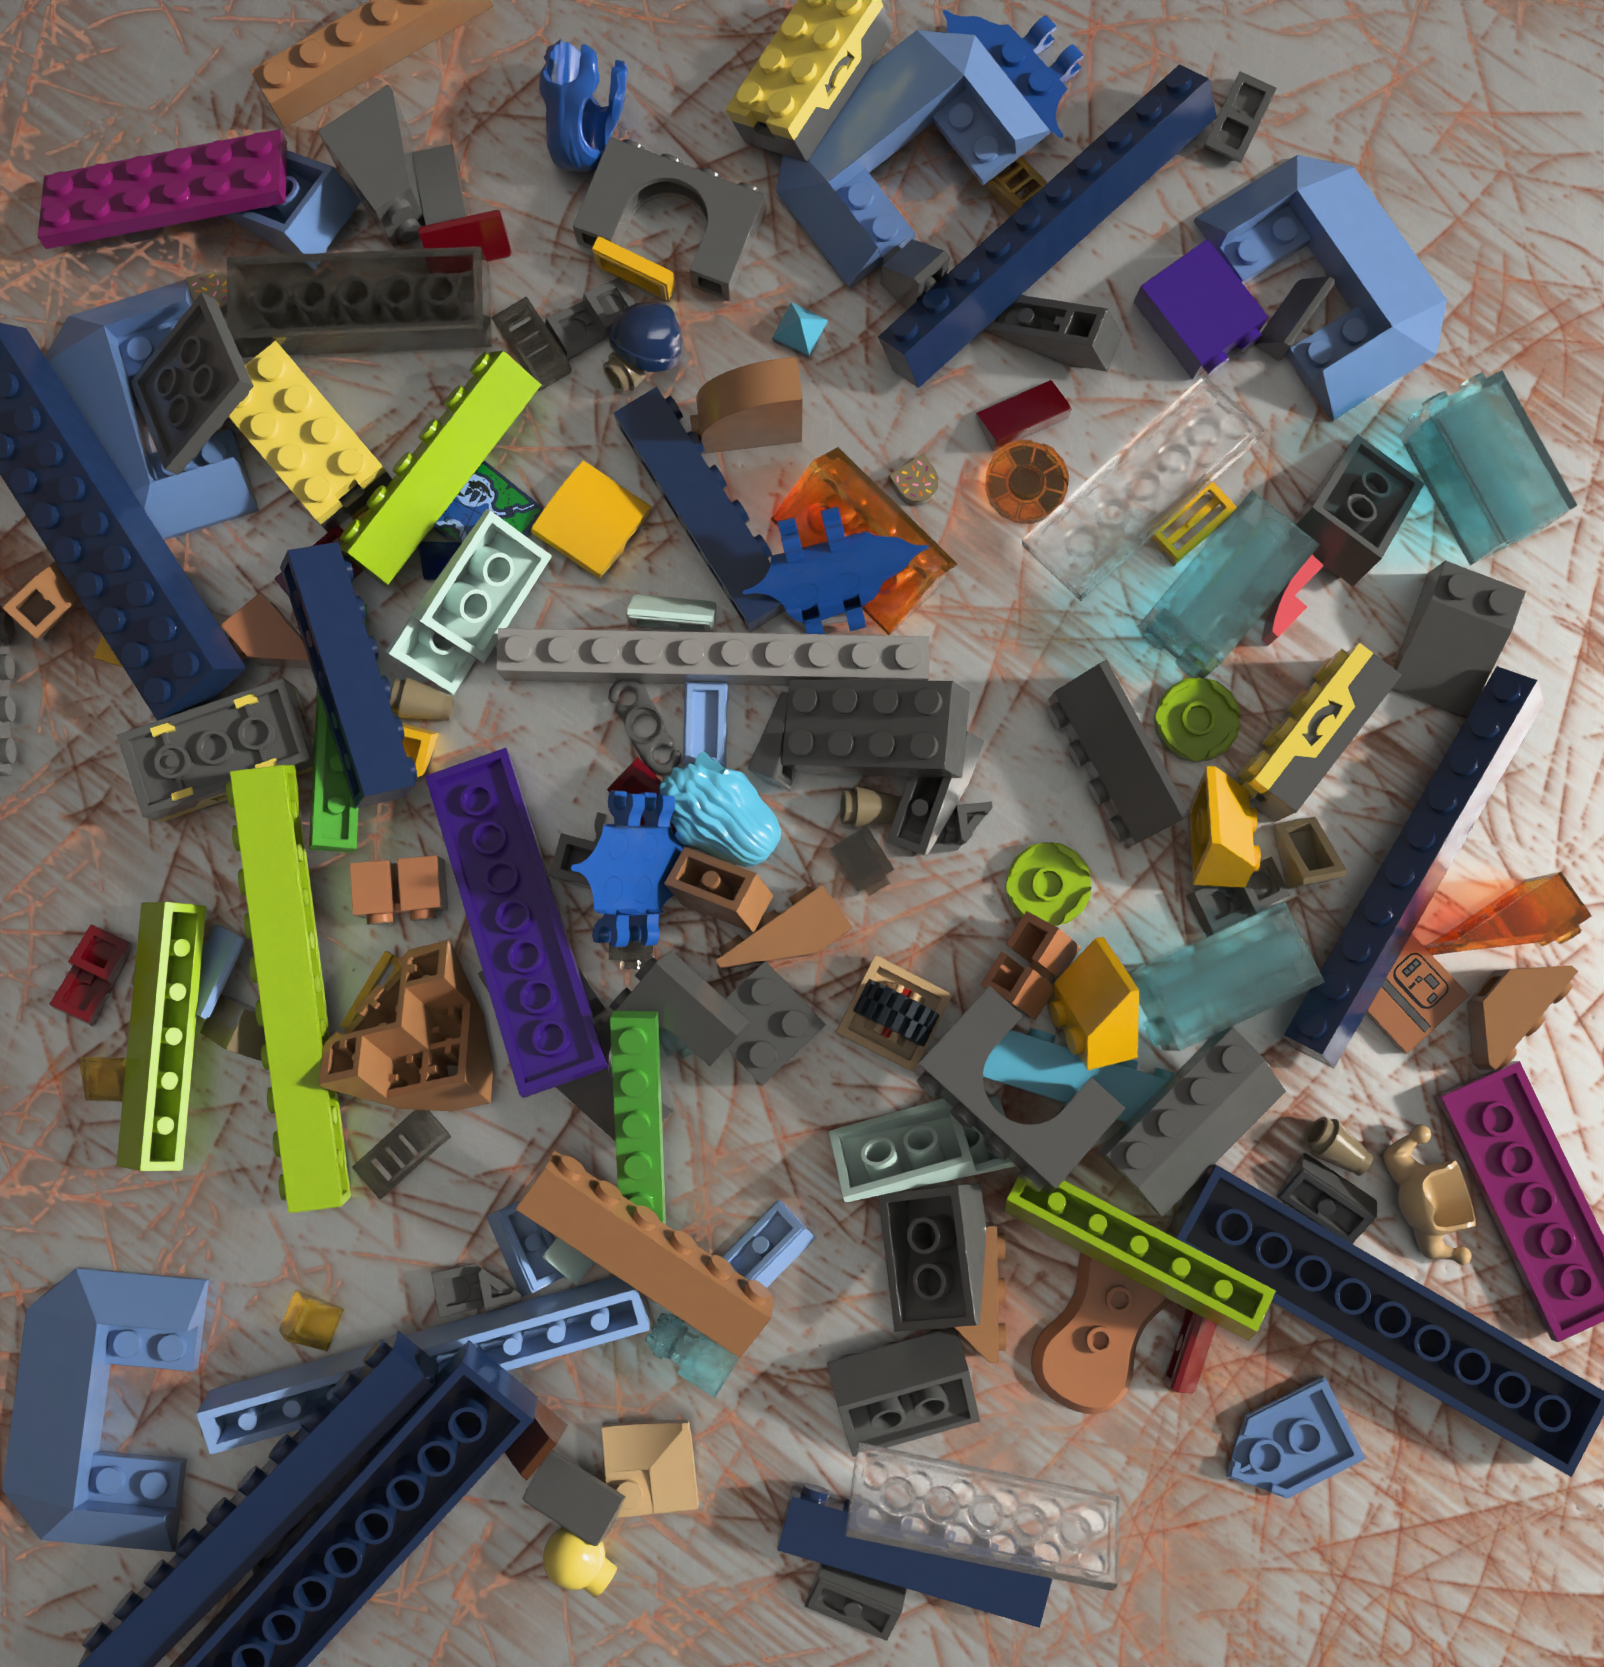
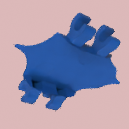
[943,10,1084,138]
[742,507,929,634]
[571,790,688,947]

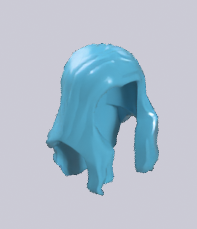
[659,752,781,867]

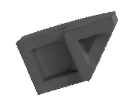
[912,801,993,857]

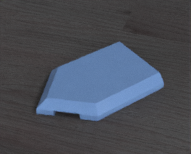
[1226,1376,1366,1499]

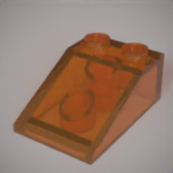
[1425,871,1592,955]

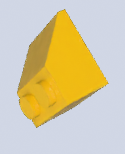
[1188,766,1261,888]
[1049,937,1139,1071]

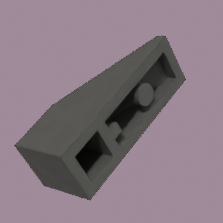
[983,295,1123,372]
[886,731,984,856]

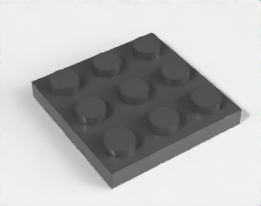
[130,293,254,474]

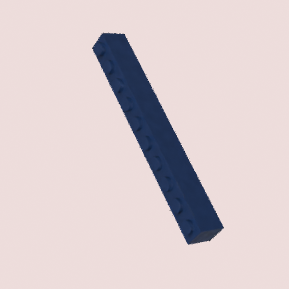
[878,64,1217,388]
[1284,666,1544,1069]
[78,1330,439,1667]

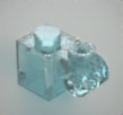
[645,1313,739,1398]

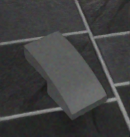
[1204,71,1277,163]
[412,144,467,225]
[545,277,635,360]
[1187,856,1290,934]

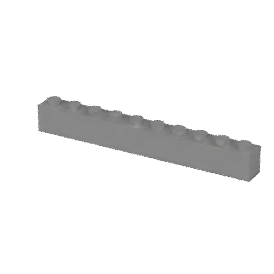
[496,628,929,686]

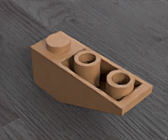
[716,884,853,969]

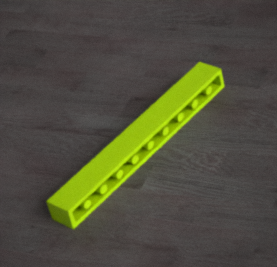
[226,765,351,1213]

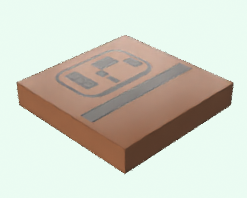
[1366,934,1470,1054]

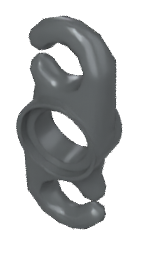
[608,680,681,774]

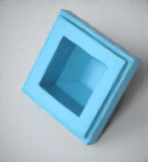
[772,302,828,357]

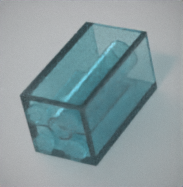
[1398,370,1578,566]
[1137,490,1320,679]
[1127,901,1325,1051]

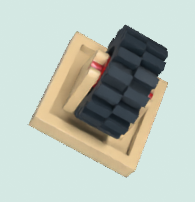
[836,955,953,1072]

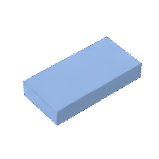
[683,682,728,768]

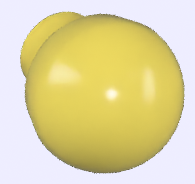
[543,1527,617,1598]

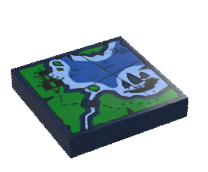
[433,460,544,548]

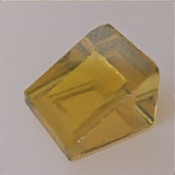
[80,1057,127,1101]
[279,1290,344,1351]

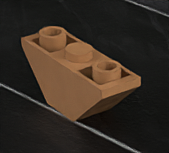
[1467,965,1578,1070]
[954,1222,1007,1363]

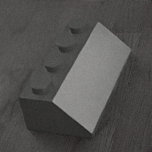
[1047,660,1191,848]
[1097,1027,1286,1217]

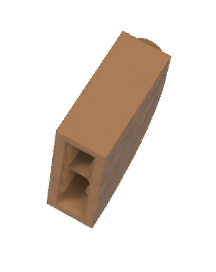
[690,357,803,454]

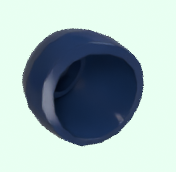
[609,302,682,372]

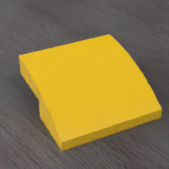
[531,460,652,579]

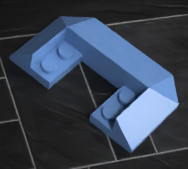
[776,30,1050,289]
[1194,155,1447,421]
[45,280,259,541]
[2,1267,209,1552]

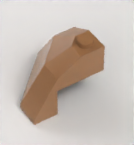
[319,940,494,1111]

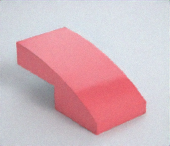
[1262,554,1324,646]

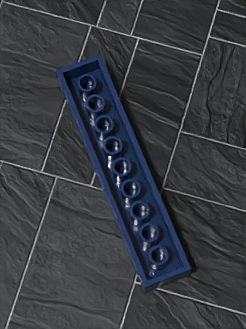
[0,323,246,721]
[1166,1164,1604,1477]
[169,1340,538,1667]

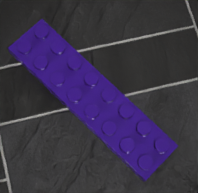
[425,748,609,1098]

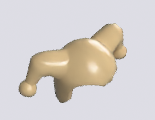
[1382,1124,1476,1265]

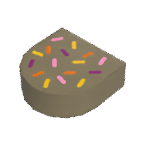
[186,271,237,314]
[888,453,938,505]

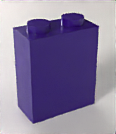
[1133,239,1269,379]

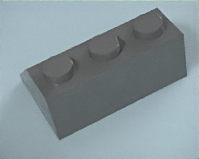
[827,1327,980,1457]

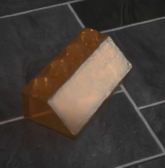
[771,447,958,635]

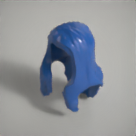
[539,39,628,173]

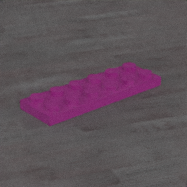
[37,129,287,249]
[1436,1061,1604,1342]

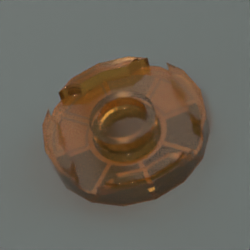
[985,439,1069,524]

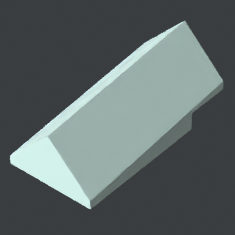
[385,509,552,694]
[829,1095,1016,1203]

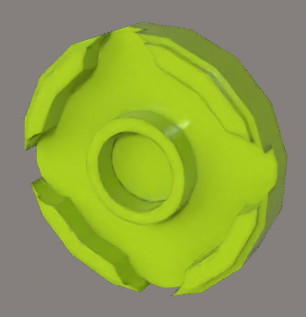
[1154,677,1240,763]
[1005,842,1091,926]

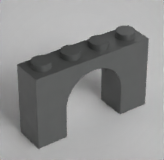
[573,137,766,301]
[556,951,750,1142]
[913,986,1126,1194]

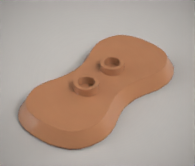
[1032,1253,1171,1414]

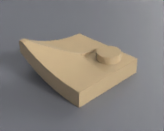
[601,1420,699,1518]

